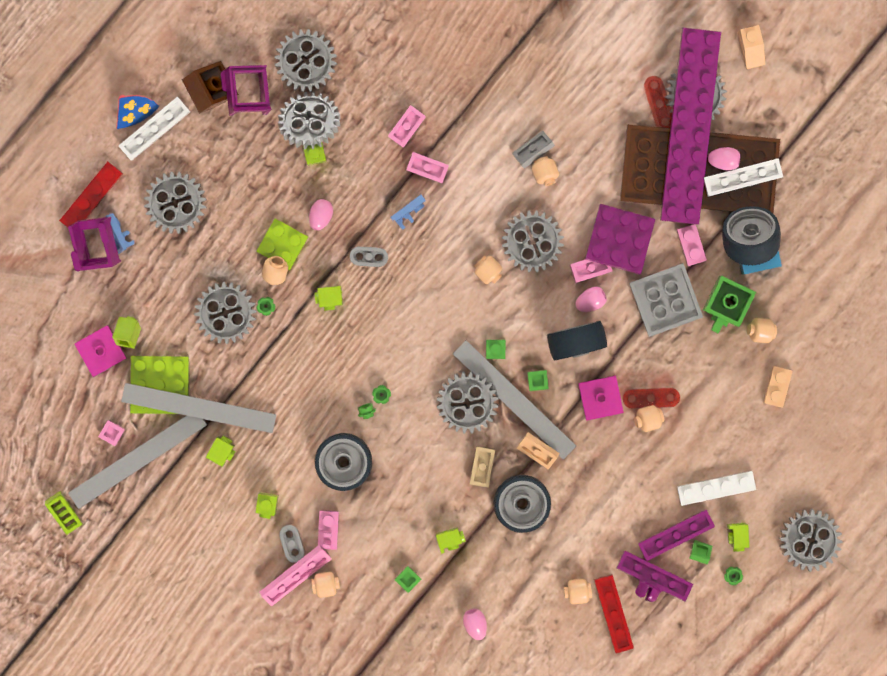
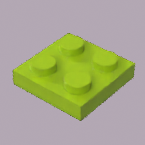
[256,218,308,270]

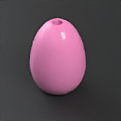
[708,147,740,170]
[309,199,333,231]
[575,287,607,312]
[463,609,487,640]

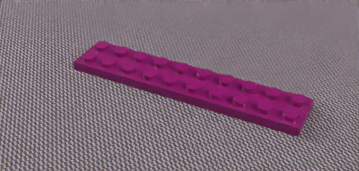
[660,28,721,225]

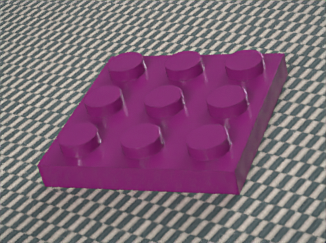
[585,204,655,275]

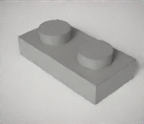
[512,131,555,169]

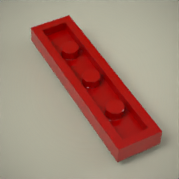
[59,161,123,228]
[594,574,634,654]

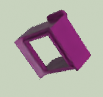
[221,65,272,116]
[68,216,121,271]

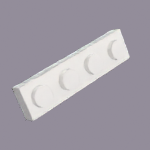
[119,97,190,161]
[704,158,783,197]
[677,471,756,506]

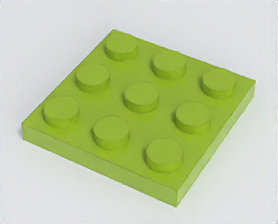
[130,356,189,414]

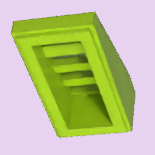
[45,491,83,535]

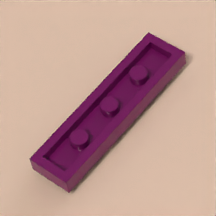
[638,509,715,561]

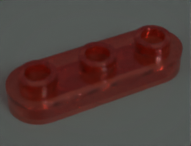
[644,76,672,128]
[622,388,680,409]

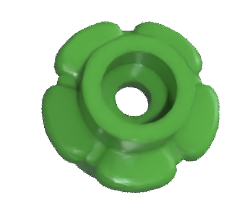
[256,297,275,316]
[372,385,391,404]
[358,403,376,419]
[724,567,743,586]

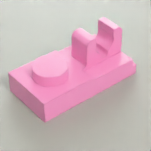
[318,510,339,550]

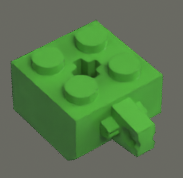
[703,276,756,334]

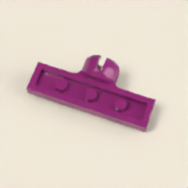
[616,551,694,602]

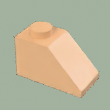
[737,25,765,69]

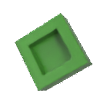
[486,340,506,359]
[527,370,549,391]
[689,540,713,564]
[395,566,422,593]

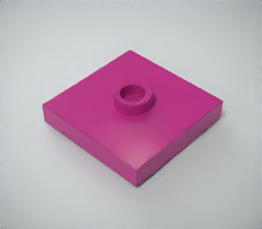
[74,325,127,377]
[578,375,624,421]

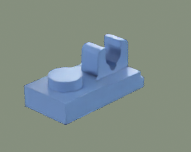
[390,195,426,230]
[105,213,134,254]

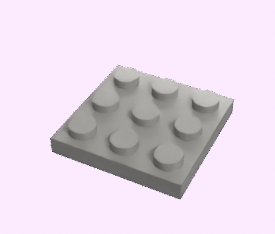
[629,263,703,337]

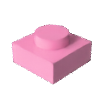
[98,420,125,446]

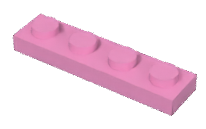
[259,545,331,606]

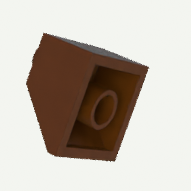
[182,61,239,114]

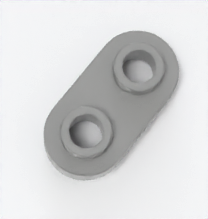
[350,247,388,267]
[279,524,305,563]

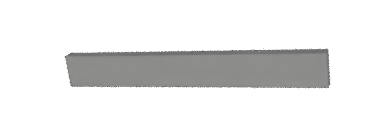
[453,340,576,460]
[121,383,276,433]
[68,416,207,509]

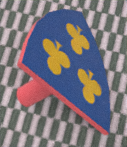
[116,95,159,129]

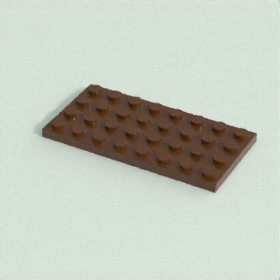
[620,124,781,213]

